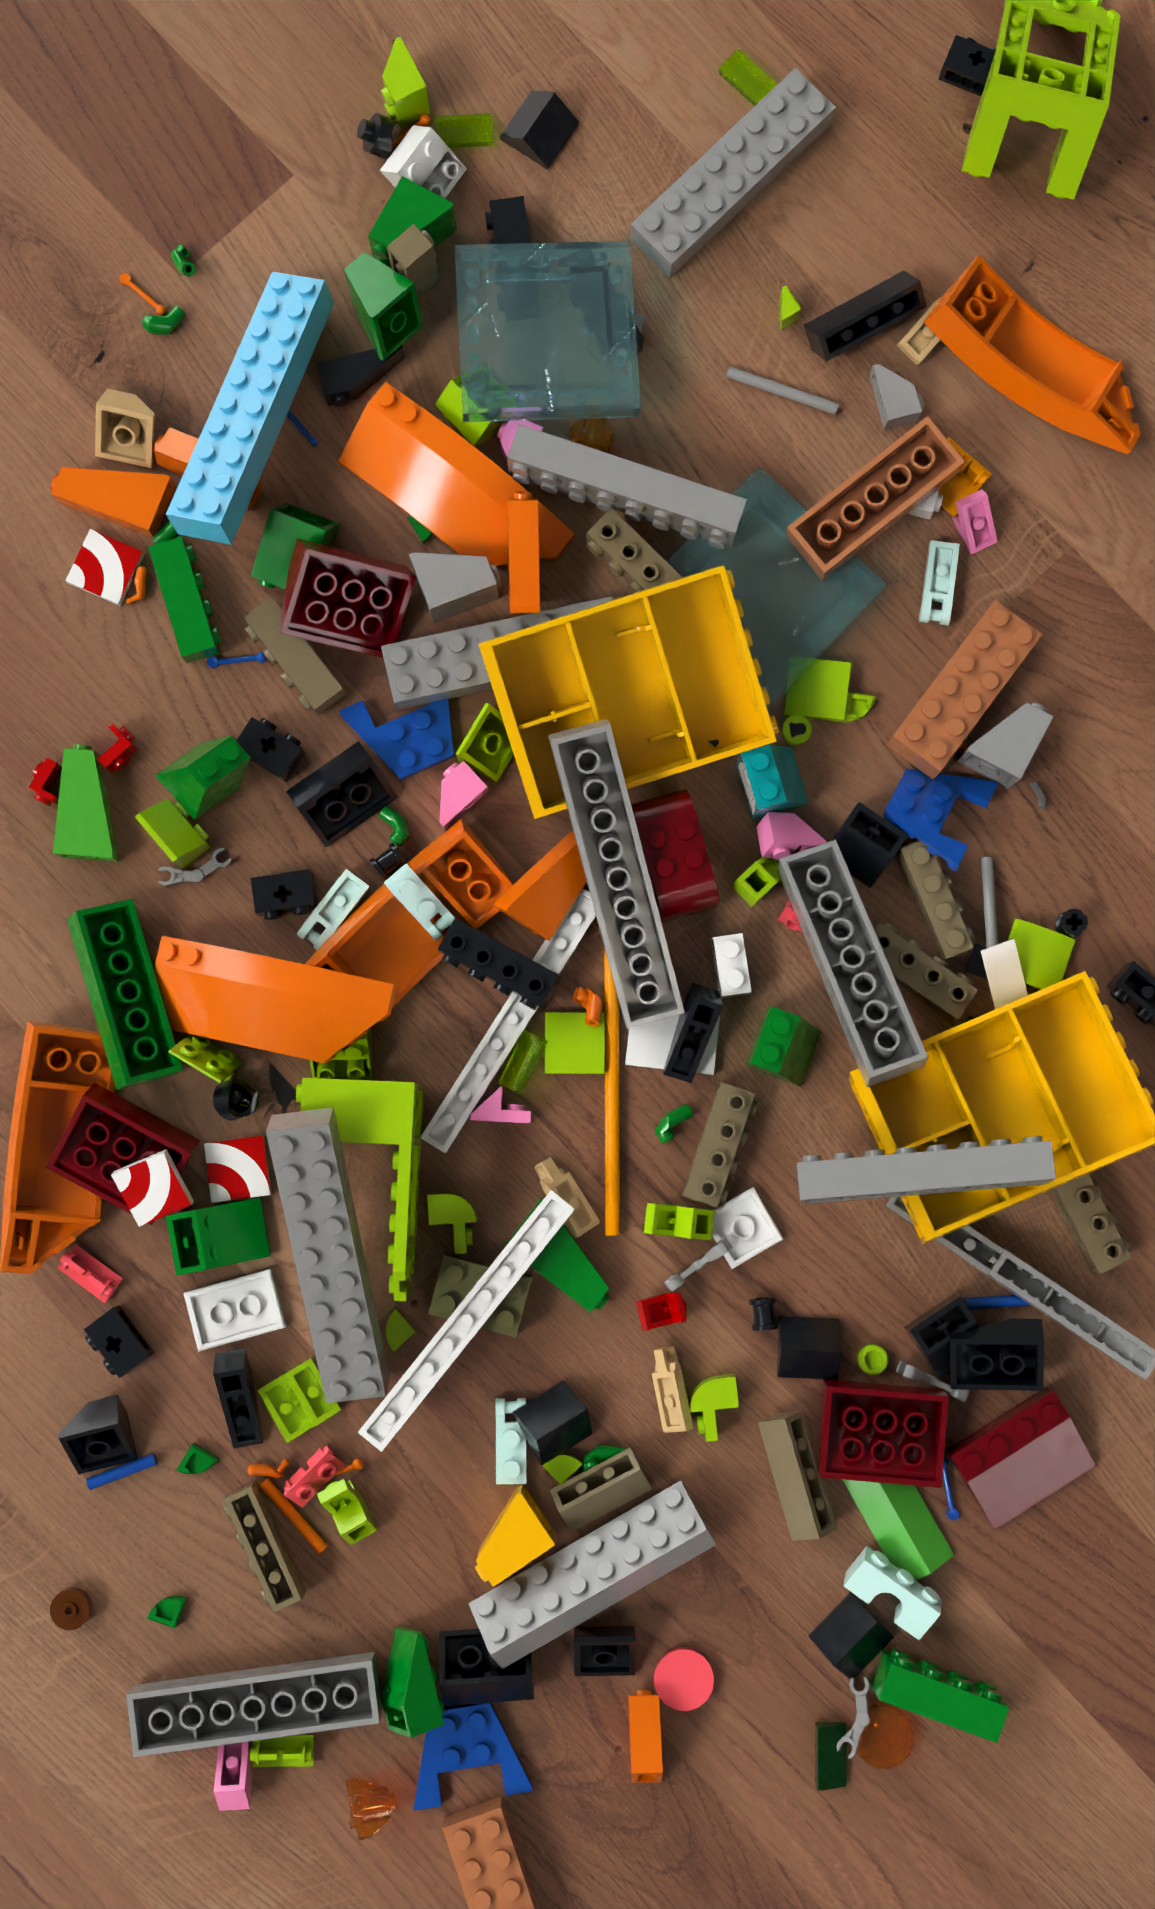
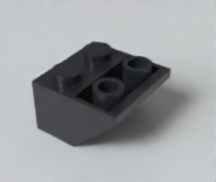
[831,802,908,888]
[904,1294,979,1378]

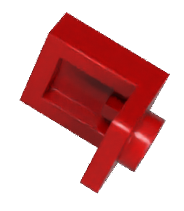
[97,723,138,773]
[28,757,62,807]
[636,1292,687,1331]

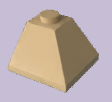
[95,388,155,469]

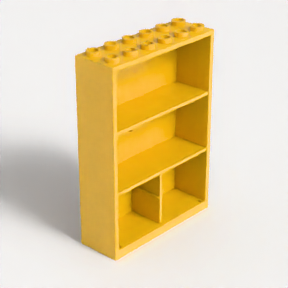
[478,565,779,819]
[848,971,1155,1245]

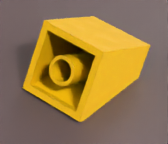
[475,1484,556,1587]

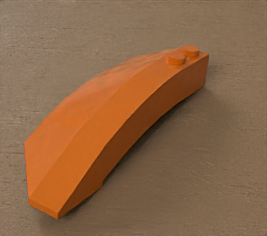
[924,255,1141,454]
[338,382,576,567]
[305,819,514,1008]
[155,936,397,1064]
[0,1021,115,1274]

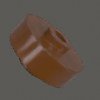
[50,1587,92,1630]

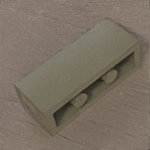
[387,224,439,299]
[550,1447,652,1532]

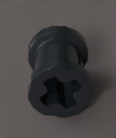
[369,842,408,881]
[1055,909,1088,938]
[749,1297,778,1331]

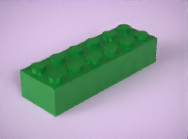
[67,899,183,1091]

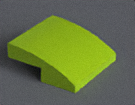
[783,659,851,722]
[1008,919,1075,990]
[545,1012,605,1074]
[257,1358,341,1443]

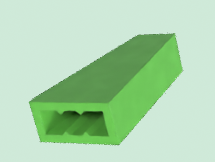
[53,744,119,862]

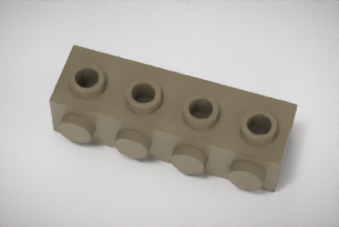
[586,508,682,593]
[244,597,346,715]
[896,841,975,960]
[873,922,978,1021]
[682,1082,758,1208]
[1050,1174,1132,1274]
[758,1410,838,1541]
[223,1480,306,1613]

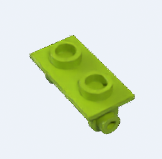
[250,1734,314,1767]

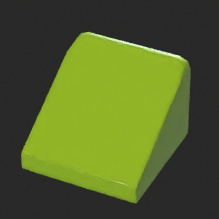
[779,285,801,330]

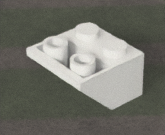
[380,125,467,198]

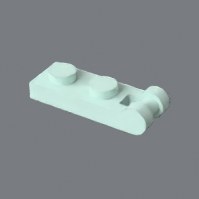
[919,540,960,626]
[384,863,455,941]
[297,869,371,950]
[496,1398,527,1484]

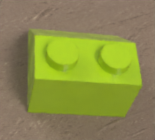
[381,36,431,129]
[435,367,523,446]
[135,798,211,869]

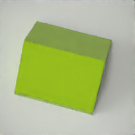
[456,703,514,783]

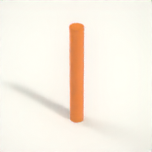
[259,1478,328,1554]

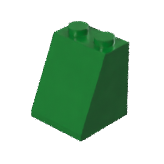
[368,176,457,268]
[344,252,424,361]
[251,503,341,589]
[156,736,251,820]
[745,1006,821,1087]

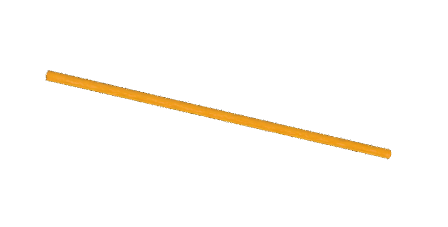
[604,948,620,1236]

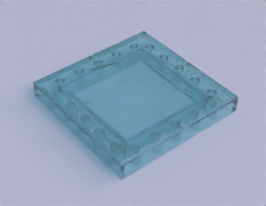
[454,241,641,422]
[667,467,887,711]

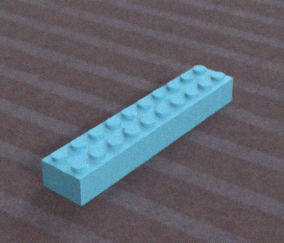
[166,272,334,545]

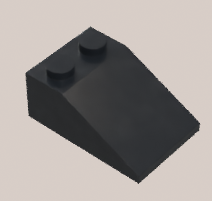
[950,1319,1044,1391]

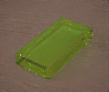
[718,49,778,106]
[434,114,493,148]
[498,1030,548,1095]

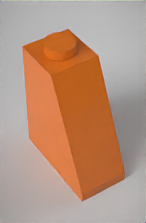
[628,1690,663,1783]

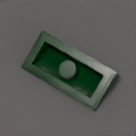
[815,1722,846,1791]

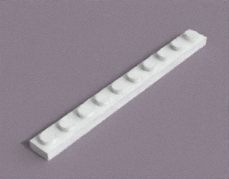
[420,889,596,1154]
[358,1190,575,1452]

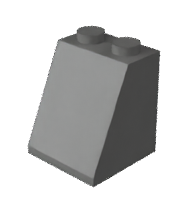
[409,552,502,623]
[957,703,1054,789]

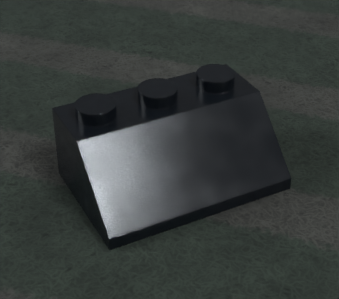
[286,741,398,847]
[439,1628,534,1706]

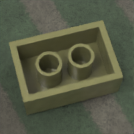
[428,1253,532,1338]

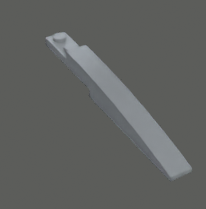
[885,1196,1155,1381]

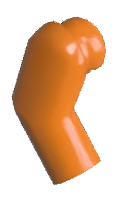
[573,987,602,1027]

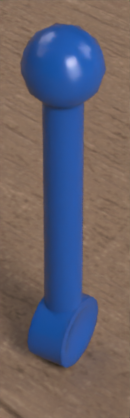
[287,410,319,447]
[207,651,267,669]
[942,1457,959,1520]

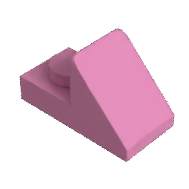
[952,489,998,554]
[470,1086,532,1123]

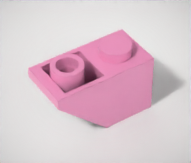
[756,812,827,861]

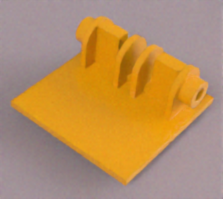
[938,437,992,517]

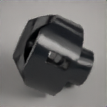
[357,113,399,159]
[213,1078,259,1121]

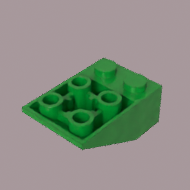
[166,1197,271,1276]
[381,1627,445,1738]

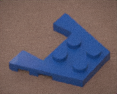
[339,698,454,781]
[883,769,998,872]
[414,1703,533,1811]

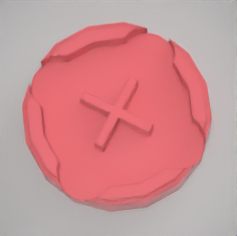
[653,1647,714,1711]

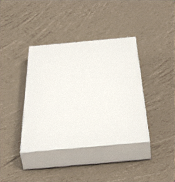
[625,1014,720,1075]
[183,1268,287,1352]

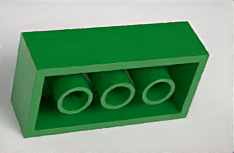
[871,1648,1009,1743]

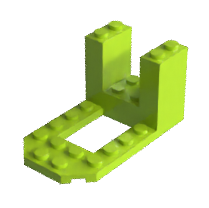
[962,0,1121,200]
[296,1077,424,1301]

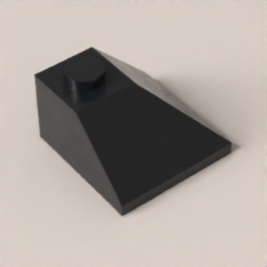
[58,1395,137,1475]

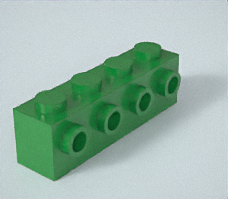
[148,536,222,663]

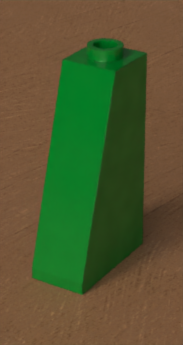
[505,1198,610,1313]

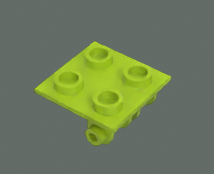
[168,1034,243,1083]

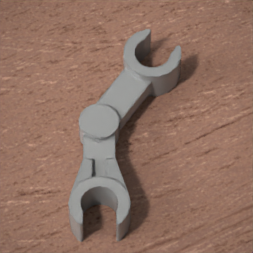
[158,848,233,887]
[664,1237,732,1292]
[896,1361,970,1402]
[836,1677,871,1759]

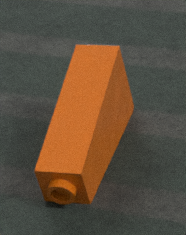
[154,427,263,513]
[50,467,176,538]
[508,491,540,613]
[493,831,587,941]

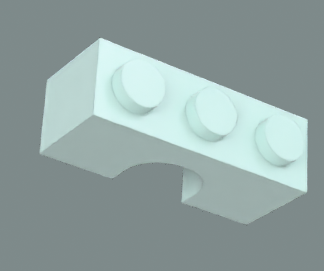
[843,1546,942,1640]

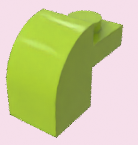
[731,857,781,908]
[427,1193,478,1254]
[644,1203,715,1241]
[689,1374,739,1442]
[317,1479,378,1546]

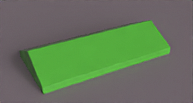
[842,1479,954,1580]

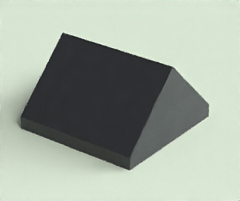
[500,91,579,170]
[777,1316,842,1380]
[512,1381,592,1465]
[808,1592,894,1680]
[574,1626,636,1676]

